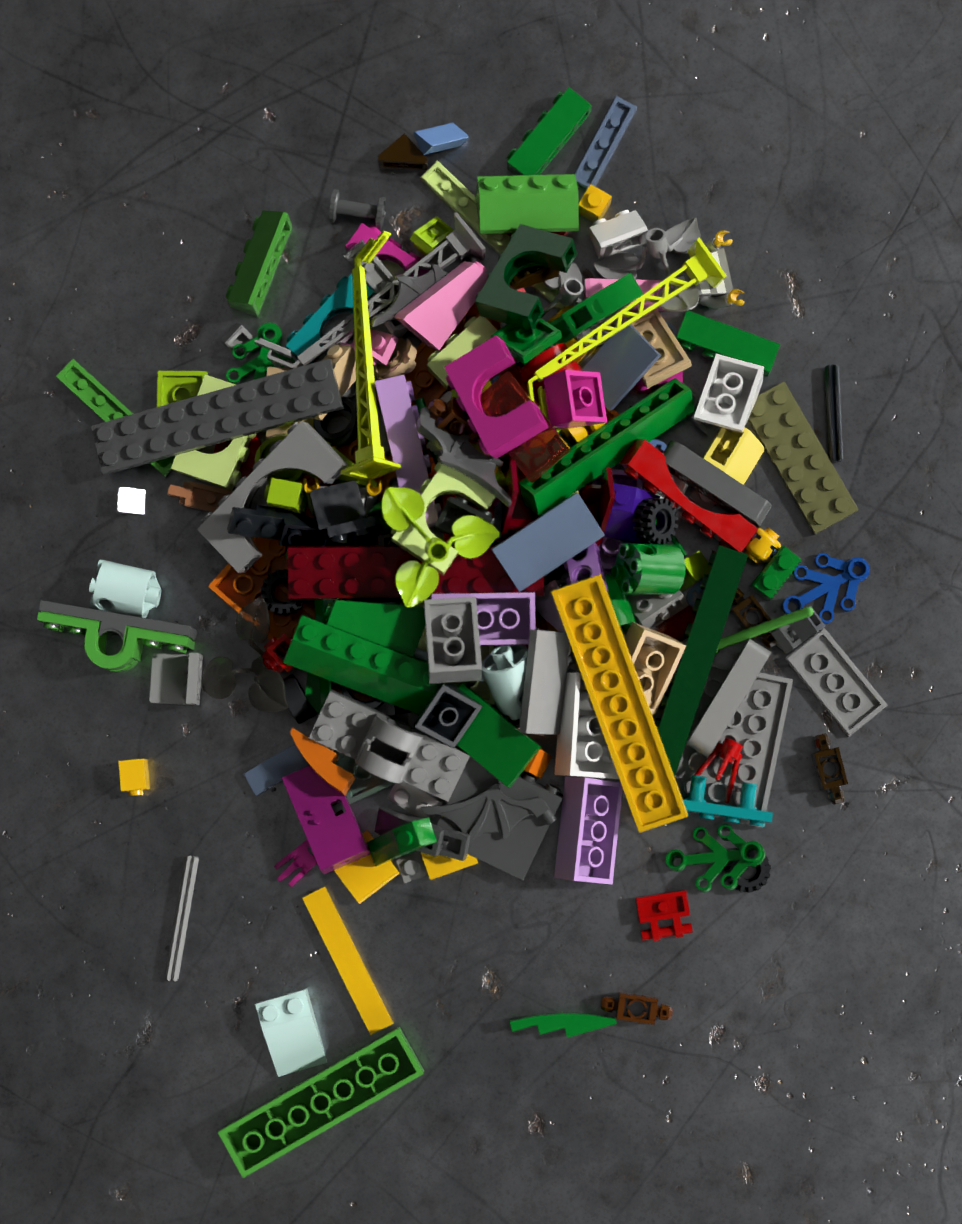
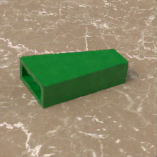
[323,599,425,657]

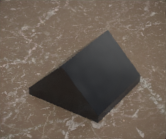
[413,683,483,748]

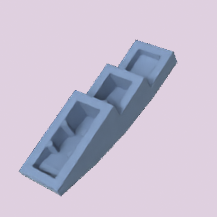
[244,736,336,796]

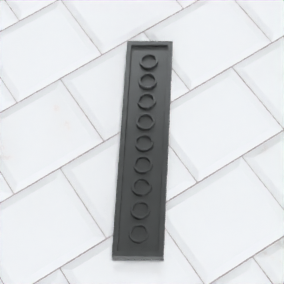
[91,359,344,475]

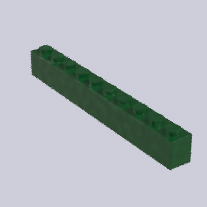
[655,545,748,777]

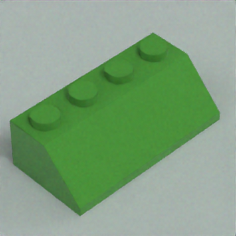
[476,174,579,234]
[226,210,292,317]

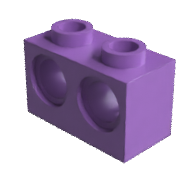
[563,542,608,592]

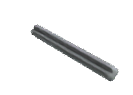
[164,855,199,982]

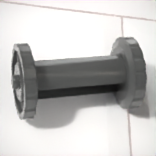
[329,189,386,230]

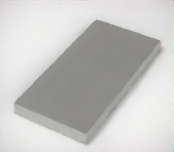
[784,627,888,737]
[519,629,570,735]

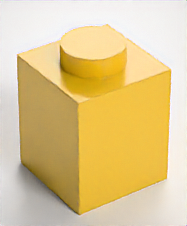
[579,184,612,222]
[119,759,150,796]

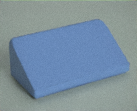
[413,123,469,155]

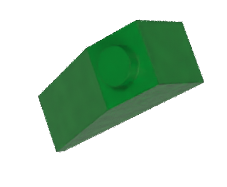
[367,818,437,866]

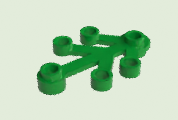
[226,323,295,384]
[665,824,765,893]

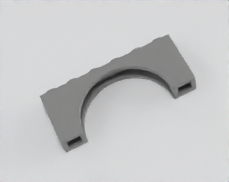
[197,421,349,573]

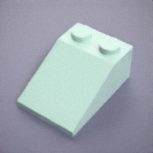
[255,988,327,1077]

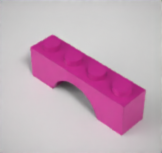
[345,223,429,277]

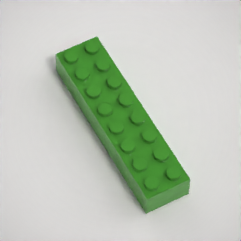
[218,1026,424,1178]

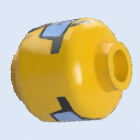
[744,527,781,565]

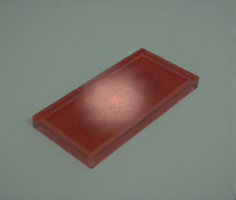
[480,371,571,483]

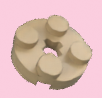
[373,338,417,380]

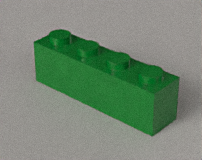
[506,87,592,176]
[676,310,780,377]

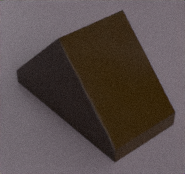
[378,133,428,171]

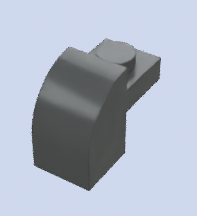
[771,606,826,654]

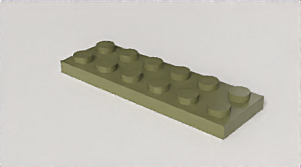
[748,381,859,535]

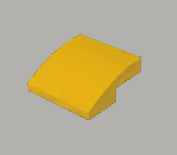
[334,830,400,904]

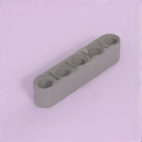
[686,639,771,758]

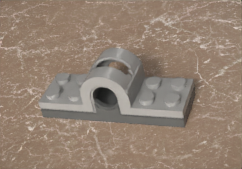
[309,689,470,802]

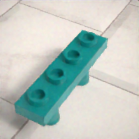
[683,775,773,827]

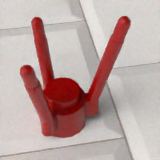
[694,738,743,804]

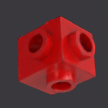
[261,634,294,674]

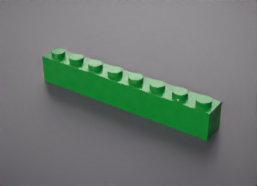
[518,378,695,516]

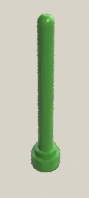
[715,607,814,657]

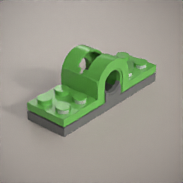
[37,600,197,673]

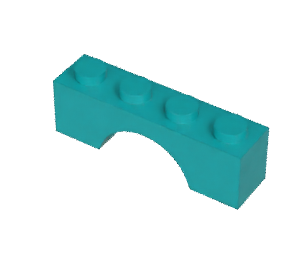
[285,273,375,365]

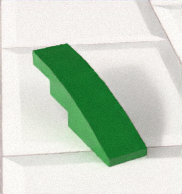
[509,1012,617,1038]

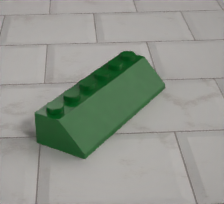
[283,615,441,715]

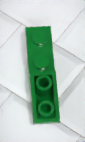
[549,273,644,346]

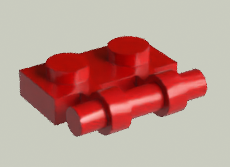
[635,890,693,942]

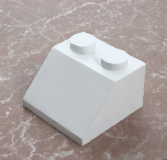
[588,210,648,261]

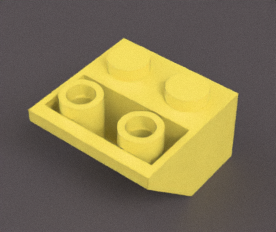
[702,427,765,485]

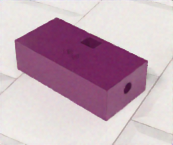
[282,765,371,874]

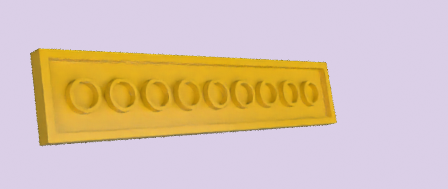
[551,574,688,833]

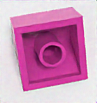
[543,370,607,428]

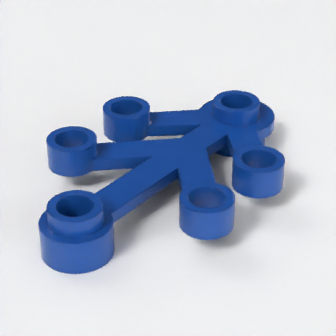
[782,553,870,624]

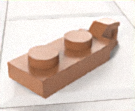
[168,481,233,513]

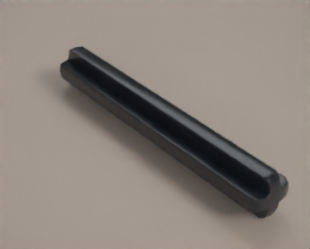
[825,364,843,463]

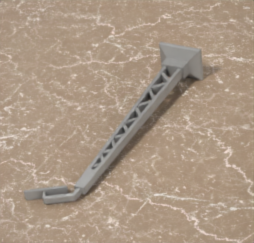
[255,212,486,369]

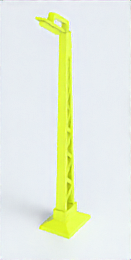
[340,230,401,481]
[527,237,727,424]

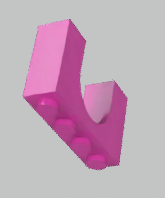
[444,335,549,459]

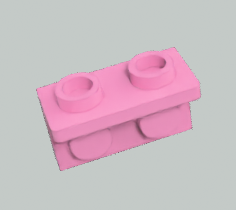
[340,329,399,366]

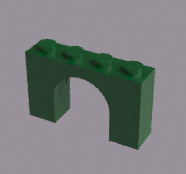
[475,224,577,331]

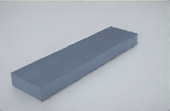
[574,96,637,190]

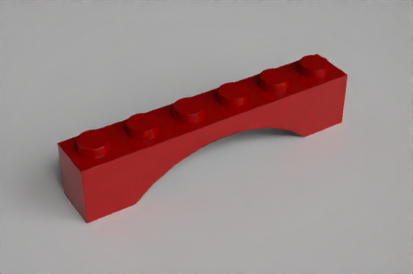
[620,439,758,553]

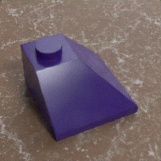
[604,483,660,544]

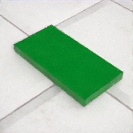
[457,683,541,788]

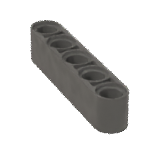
[663,440,772,528]

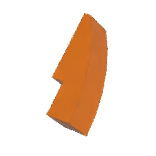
[290,728,356,796]

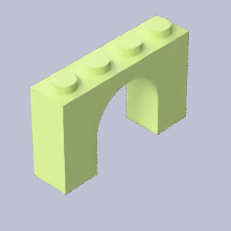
[171,375,257,491]
[391,462,496,575]

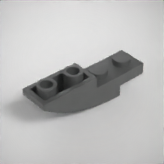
[374,807,471,861]

